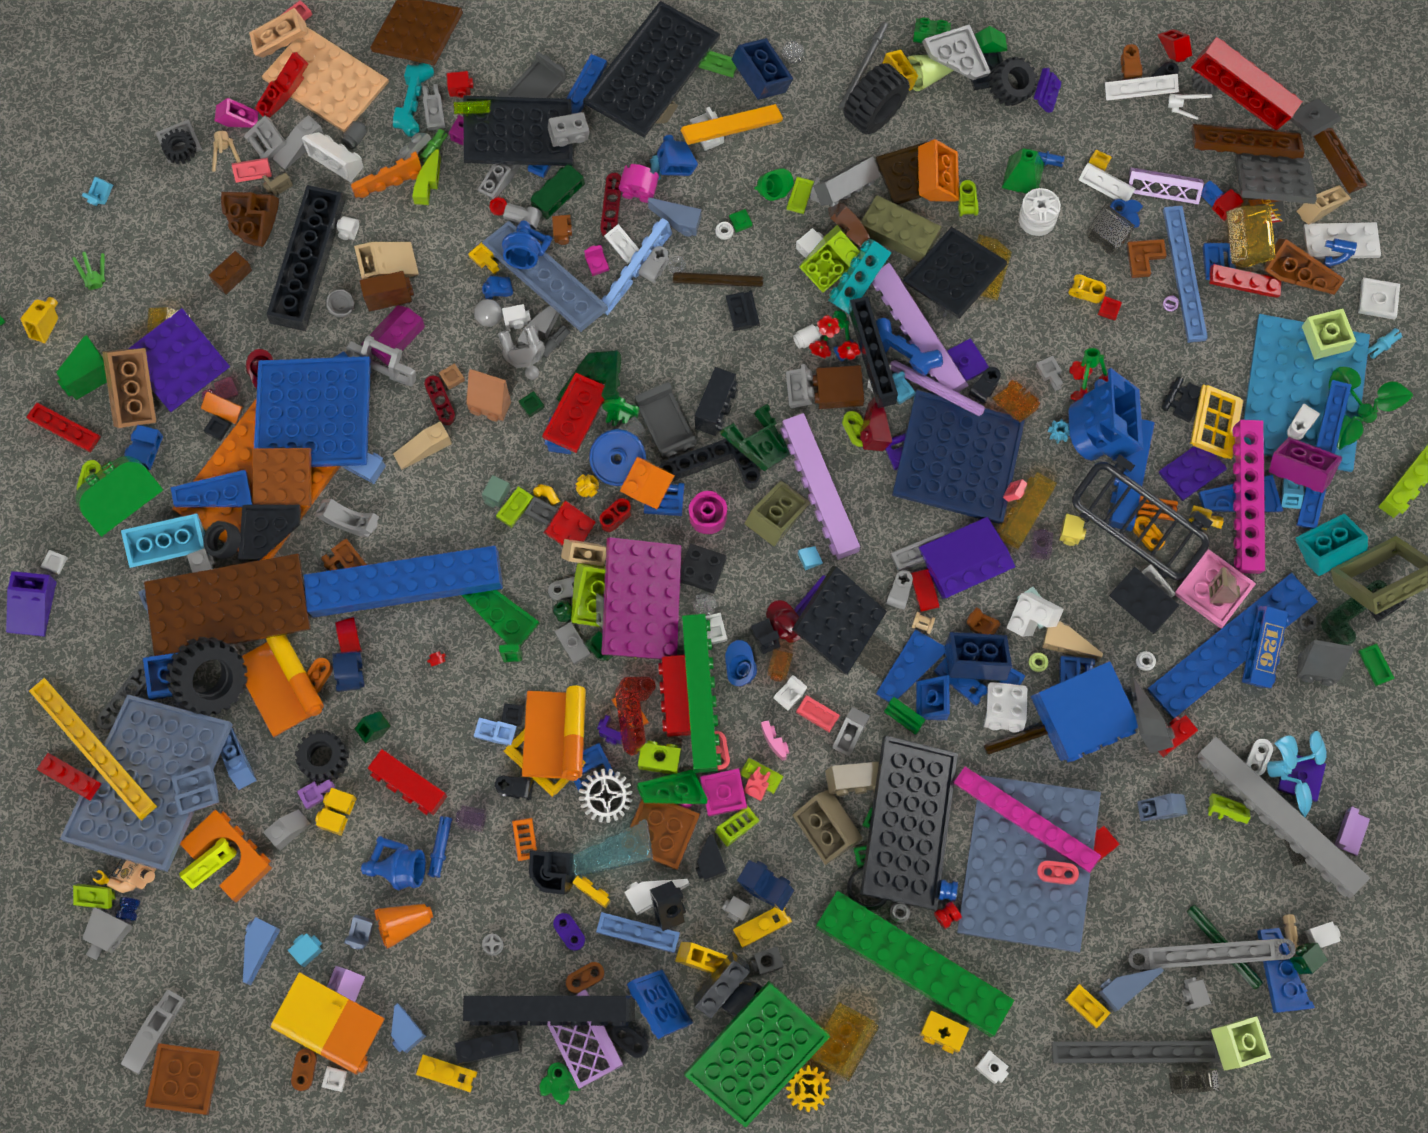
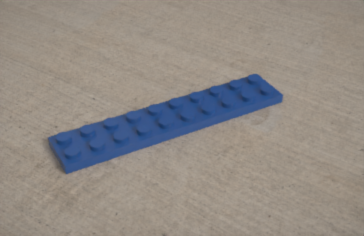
[1147,573,1318,719]

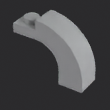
[314,499,379,537]

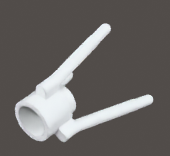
[1168,93,1212,120]

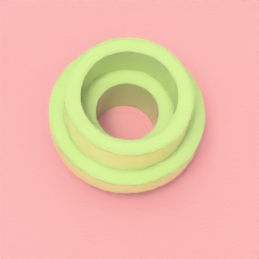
[1029,653,1048,672]

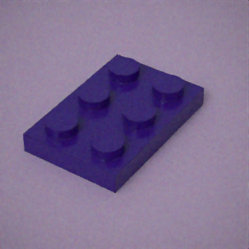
[1158,440,1227,501]

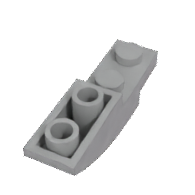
[478,164,521,199]
[121,989,186,1075]

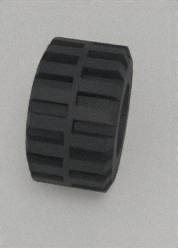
[988,57,1038,106]
[295,730,349,783]

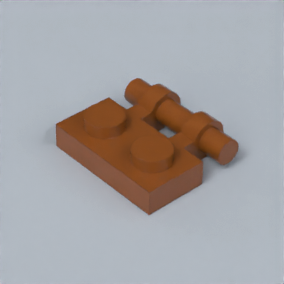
[321,539,367,571]

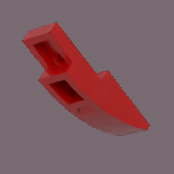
[255,52,309,118]

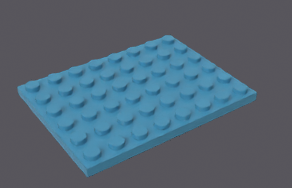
[1243,314,1370,472]

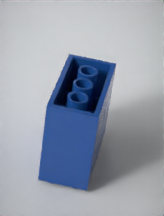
[1030,661,1138,763]

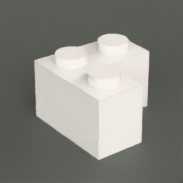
[1007,592,1064,637]

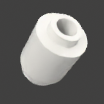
[793,324,822,349]

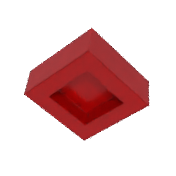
[1098,296,1122,321]

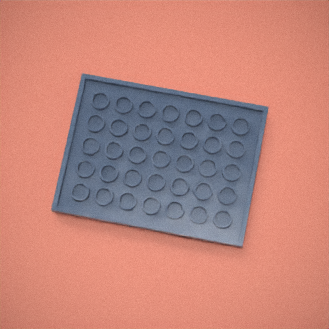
[60,695,233,872]
[957,775,1101,953]

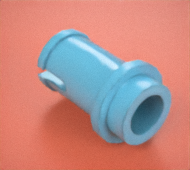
[650,155,661,180]

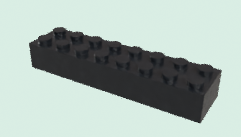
[266,185,345,331]
[463,996,635,1026]

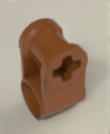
[1120,44,1142,80]

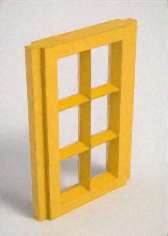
[1190,384,1243,459]
[504,729,586,797]

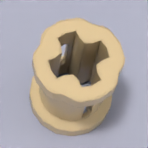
[912,612,935,634]

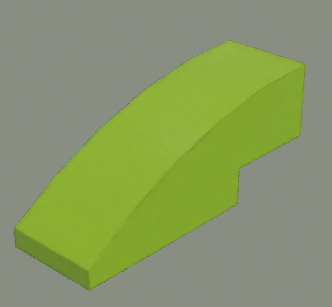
[412,149,441,205]

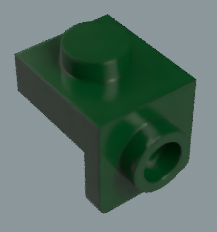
[583,630,613,661]

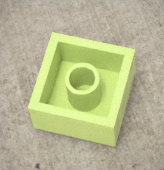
[1302,309,1356,360]
[1211,1016,1271,1071]

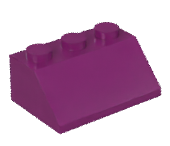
[361,305,425,366]
[1269,437,1342,493]

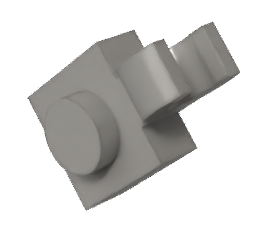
[1036,356,1063,391]

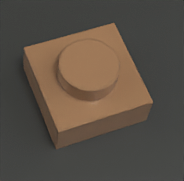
[439,364,465,390]

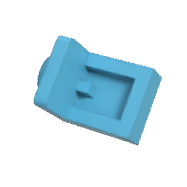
[82,177,113,206]
[892,371,915,404]

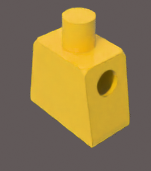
[20,297,58,343]

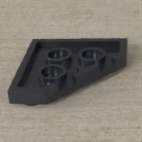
[238,505,301,561]

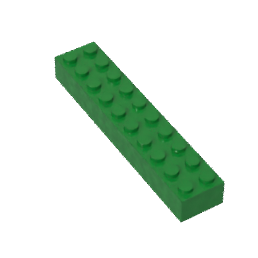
[816,891,1015,1038]

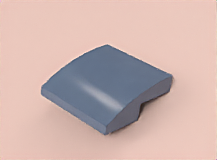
[172,765,219,816]

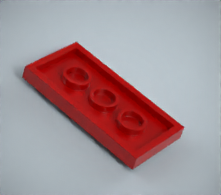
[542,373,605,453]

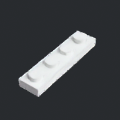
[1105,74,1179,101]

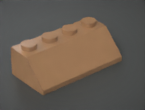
[102,348,156,428]

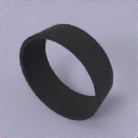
[847,867,887,910]

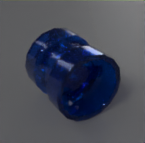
[116,897,141,921]

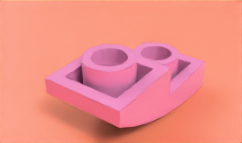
[761,720,789,761]

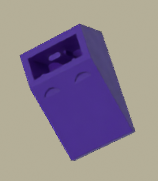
[6,571,57,637]

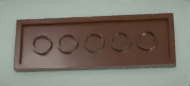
[1191,124,1305,159]

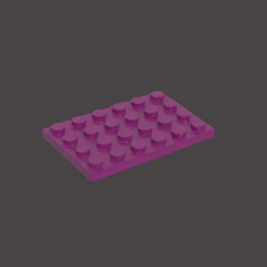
[602,537,681,660]

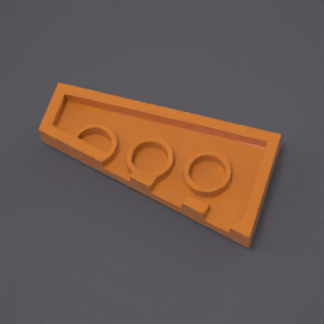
[351,151,421,198]

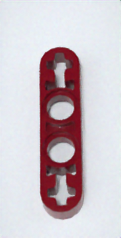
[600,173,622,238]

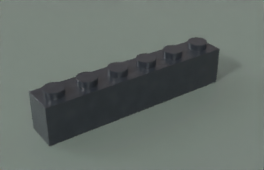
[849,296,898,408]

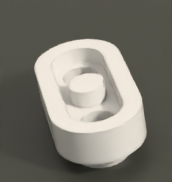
[1245,739,1273,776]

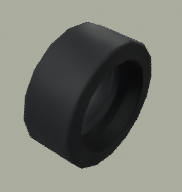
[203,521,241,559]

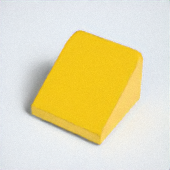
[1089,150,1112,171]

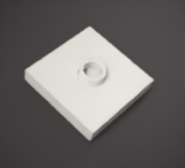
[1358,278,1400,320]

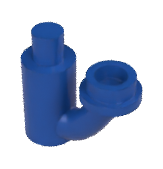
[1323,238,1357,268]

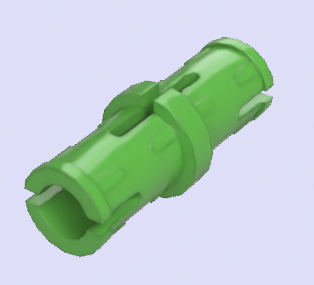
[419,129,448,162]

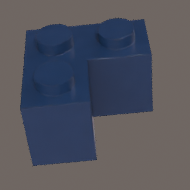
[737,860,795,911]

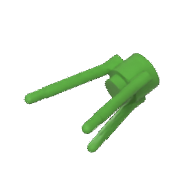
[72,252,106,290]

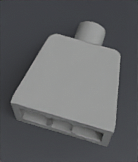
[83,907,133,960]

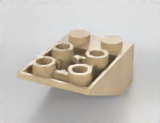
[354,242,419,280]

